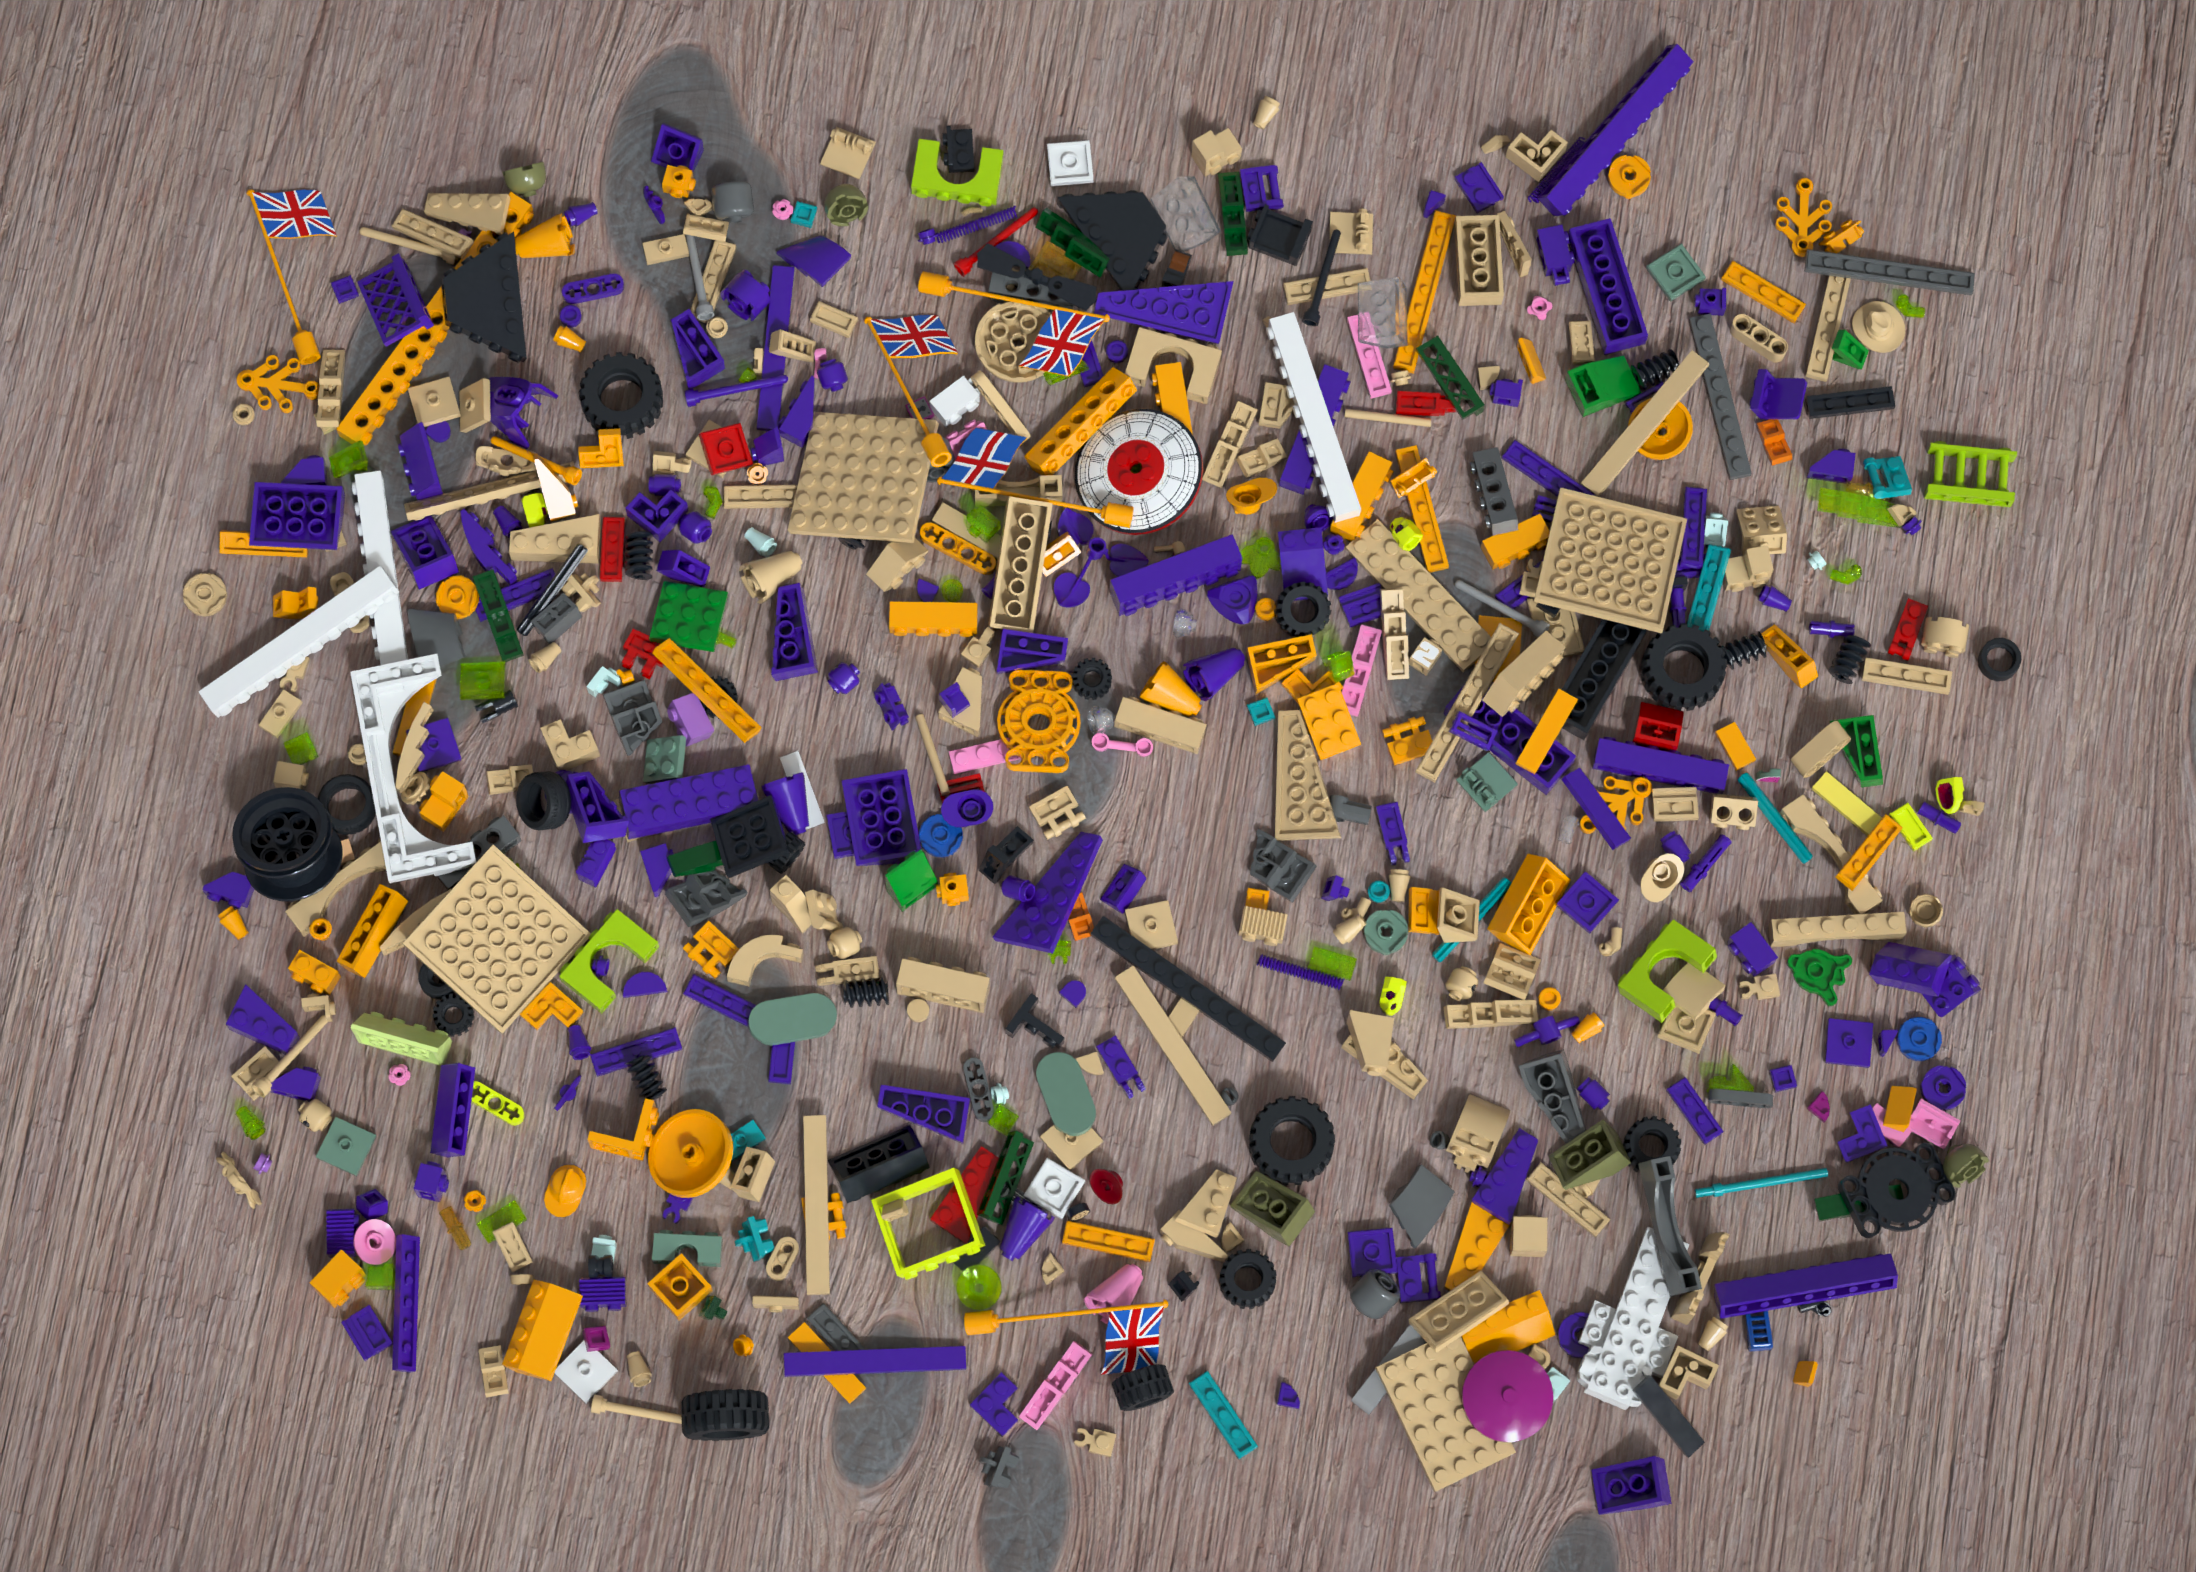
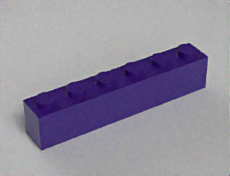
[1279,364,1351,495]
[1592,737,1729,794]

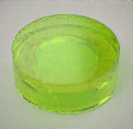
[941,579,963,602]

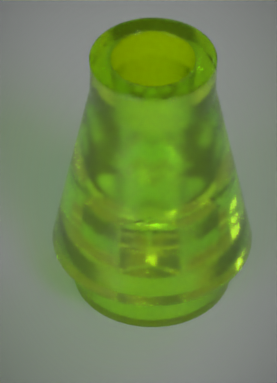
[235,1106,266,1140]

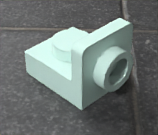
[1704,513,1728,546]
[586,666,621,697]
[591,1235,617,1264]
[1547,1367,1570,1403]

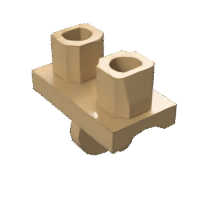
[561,573,601,612]

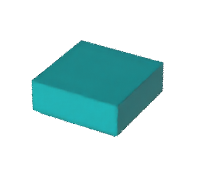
[791,201,818,229]
[1247,697,1275,726]

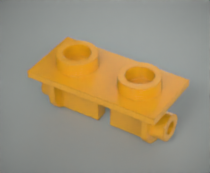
[1818,219,1864,253]
[1390,457,1437,498]

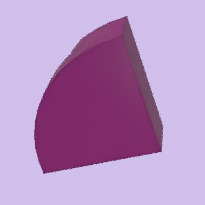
[1807,1091,1830,1123]

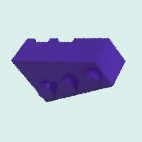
[997,629,1068,674]
[566,771,629,843]
[226,984,299,1055]

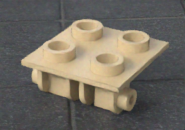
[820,127,876,180]
[1329,209,1373,255]

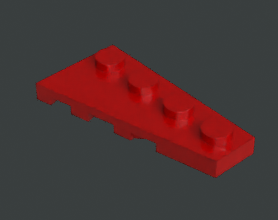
[930,1146,998,1244]

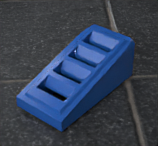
[1745,1311,1773,1352]

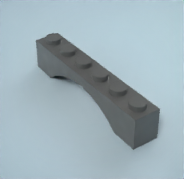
[1638,1156,1702,1296]

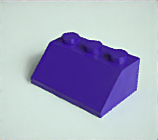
[398,422,443,500]
[1869,942,1952,997]

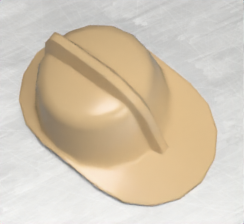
[1640,853,1684,902]

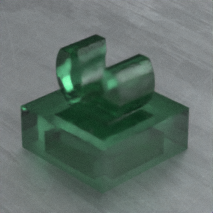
[699,1296,728,1320]

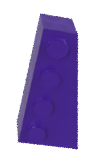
[771,583,818,681]
[877,1085,970,1144]

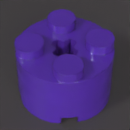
[720,269,770,321]

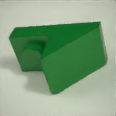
[1832,330,1869,370]

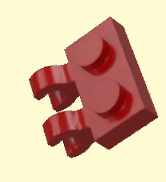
[622,628,664,680]

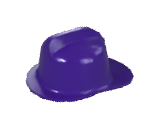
[941,790,993,827]

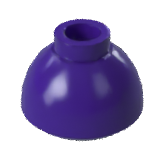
[1304,504,1333,531]

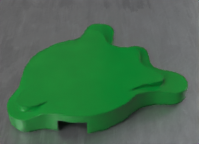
[1787,949,1853,1007]

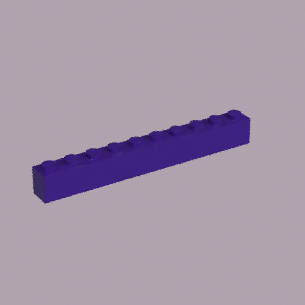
[1537,44,1694,216]

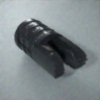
[474,689,519,724]

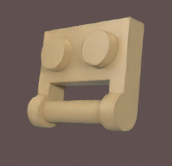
[805,890,843,933]

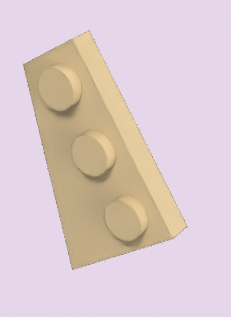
[1497,211,1532,277]
[1175,1169,1237,1237]

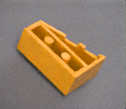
[1246,634,1317,695]

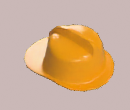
[1226,477,1277,515]
[544,1165,586,1217]

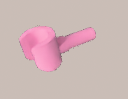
[814,348,827,379]

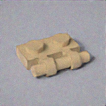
[1029,786,1086,840]

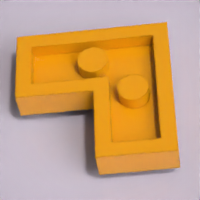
[578,428,624,468]
[1281,669,1343,702]
[520,982,584,1030]

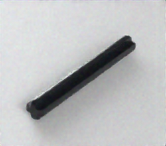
[517,544,588,636]

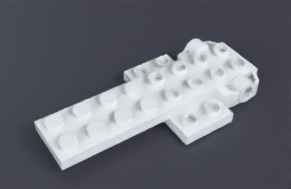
[1577,1227,1689,1410]

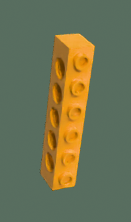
[1024,367,1137,476]

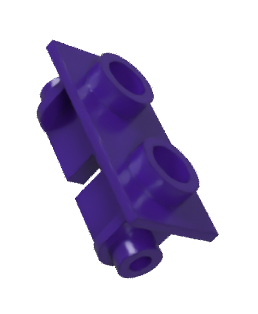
[874,683,909,731]

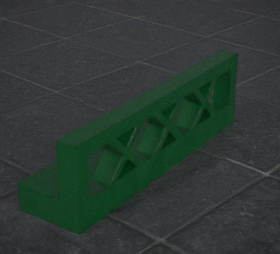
[1416,336,1485,420]
[976,1131,1034,1225]

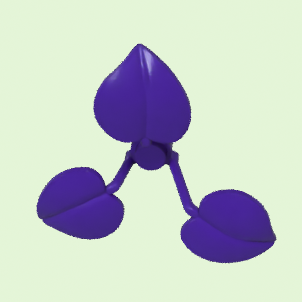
[1053,508,1149,608]

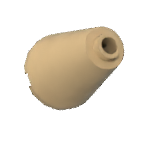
[739,551,802,604]

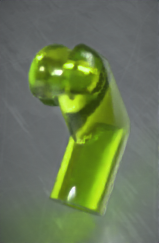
[1896,294,1925,318]
[703,486,722,519]
[1829,564,1862,585]
[716,632,737,649]

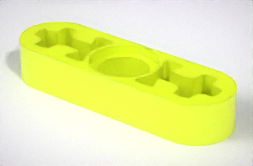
[471,1081,525,1126]

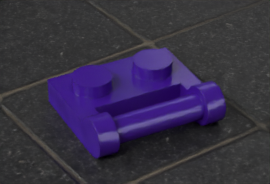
[1240,165,1284,212]
[1396,1253,1441,1303]

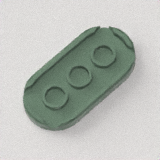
[748,993,837,1045]
[1036,1052,1096,1136]

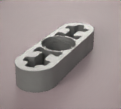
[964,1058,994,1122]
[1708,1089,1774,1108]

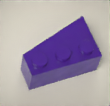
[671,309,725,390]

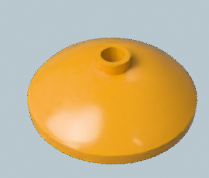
[1628,398,1693,460]

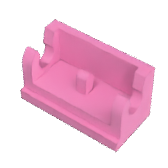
[1907,1099,1960,1149]

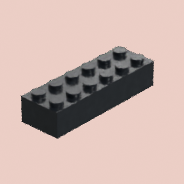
[1562,619,1648,740]

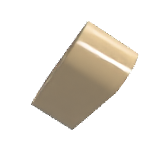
[1730,314,1788,363]
[1791,721,1851,778]

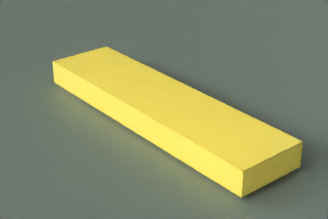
[1812,771,1882,836]

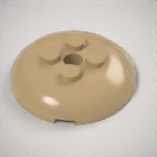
[975,302,1051,382]

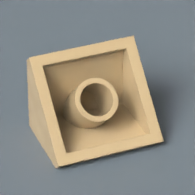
[1437,887,1480,943]

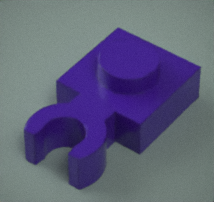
[663,1194,694,1224]

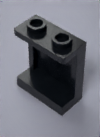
[1247,204,1313,266]

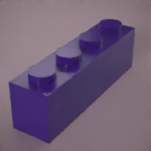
[430,1063,475,1158]

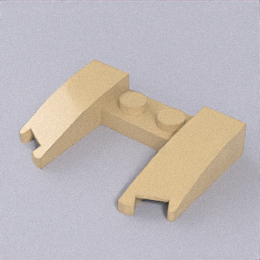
[1671,1232,1730,1325]

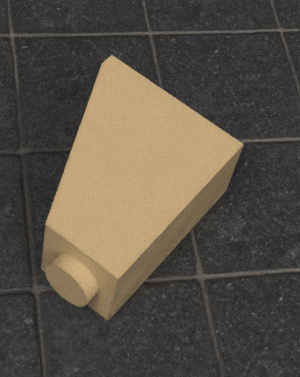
[938,667,982,737]
[770,875,812,934]
[1346,1010,1394,1076]

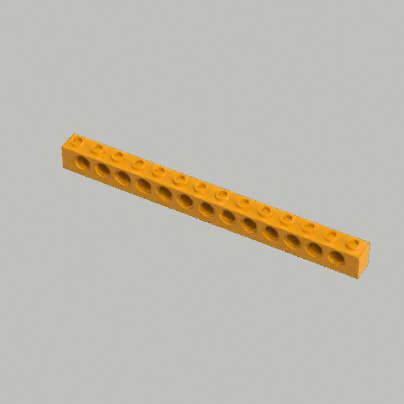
[336,191,534,449]

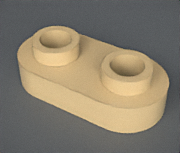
[766,1237,799,1281]

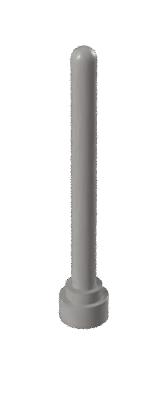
[685,234,714,320]
[1455,580,1550,637]

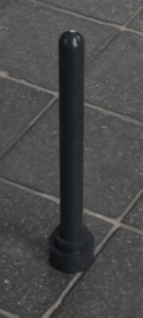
[1302,229,1341,327]

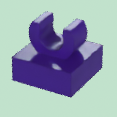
[1321,875,1350,901]

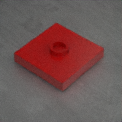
[699,423,753,476]

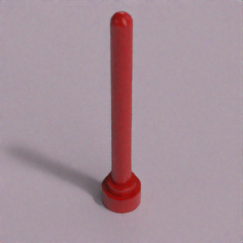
[953,207,1038,277]

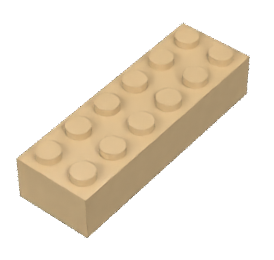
[988,496,1053,633]

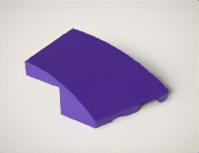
[777,235,851,287]

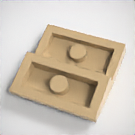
[1484,943,1541,1000]
[1663,963,1725,1020]

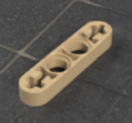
[971,370,1031,444]

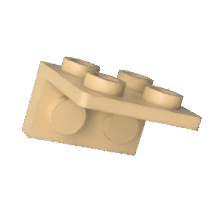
[1736,506,1787,556]

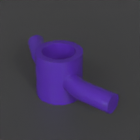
[1514,1016,1580,1047]

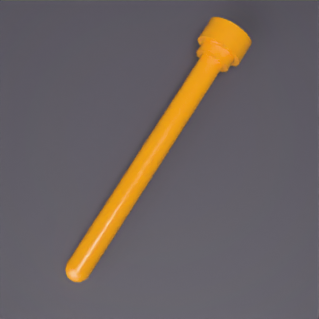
[490,436,582,485]

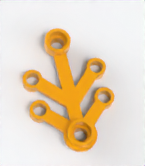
[1775,178,1832,257]
[237,355,320,413]
[1579,776,1652,834]

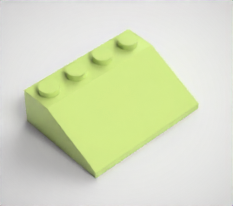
[351,1012,452,1066]

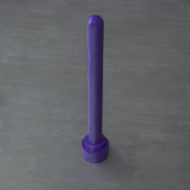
[685,375,788,407]

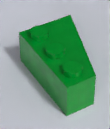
[1829,715,1883,788]

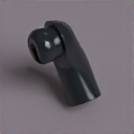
[1797,1301,1832,1317]

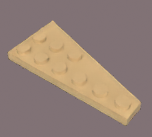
[1275,710,1341,841]

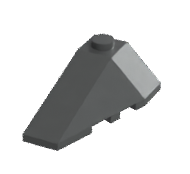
[1519,1049,1586,1144]

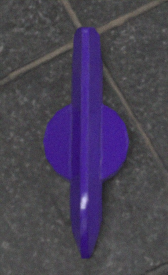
[643,186,665,224]
[554,1075,582,1111]

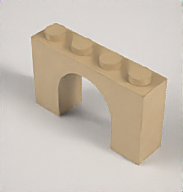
[1125,327,1222,404]

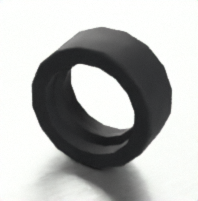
[1978,638,2022,681]

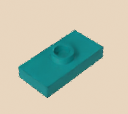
[731,1120,766,1162]

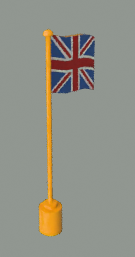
[246,189,337,365]
[918,271,1110,377]
[864,315,958,467]
[964,1299,1168,1375]

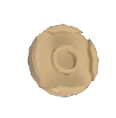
[183,573,228,617]

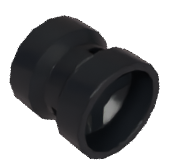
[588,1255,613,1278]

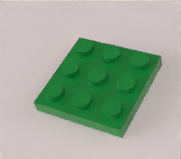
[649,581,728,652]

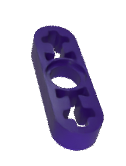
[562,274,624,304]

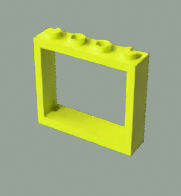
[871,1168,985,1280]

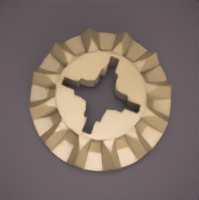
[401,772,431,805]

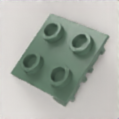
[1456,752,1518,812]

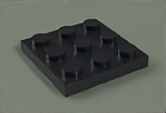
[711,795,790,878]

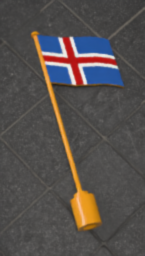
[937,428,1134,528]

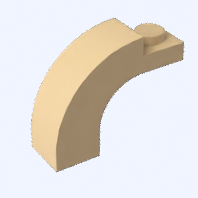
[727,935,804,987]

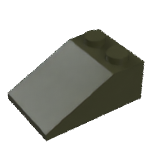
[1549,1119,1631,1190]
[1230,1171,1315,1247]

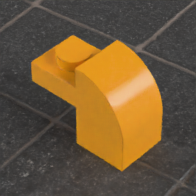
[273,587,318,619]

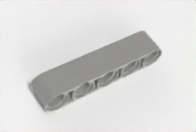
[1351,1325,1426,1415]

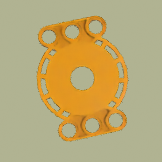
[997,670,1081,773]

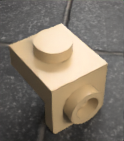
[301,994,336,1022]

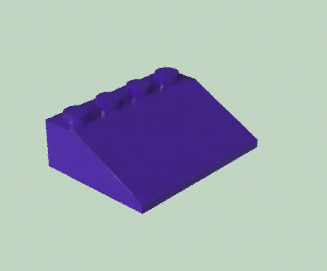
[249,482,345,550]
[841,769,921,866]

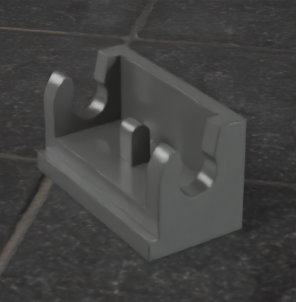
[531,593,582,645]

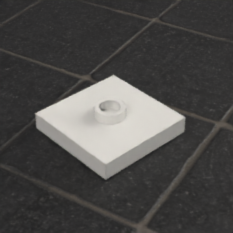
[1047,140,1093,186]
[1023,1158,1085,1220]
[554,1340,618,1404]

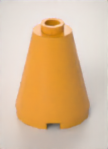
[515,213,575,258]
[1139,661,1202,717]

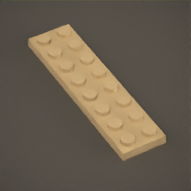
[1345,519,1491,673]

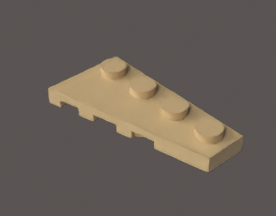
[1341,1012,1428,1100]

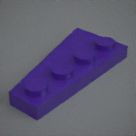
[1472,1128,1538,1225]

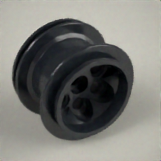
[232,787,343,901]

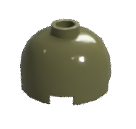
[503,162,546,198]
[824,184,868,226]
[1943,1144,1989,1188]

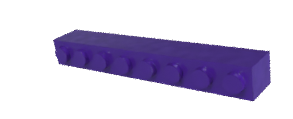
[1714,1253,1898,1319]

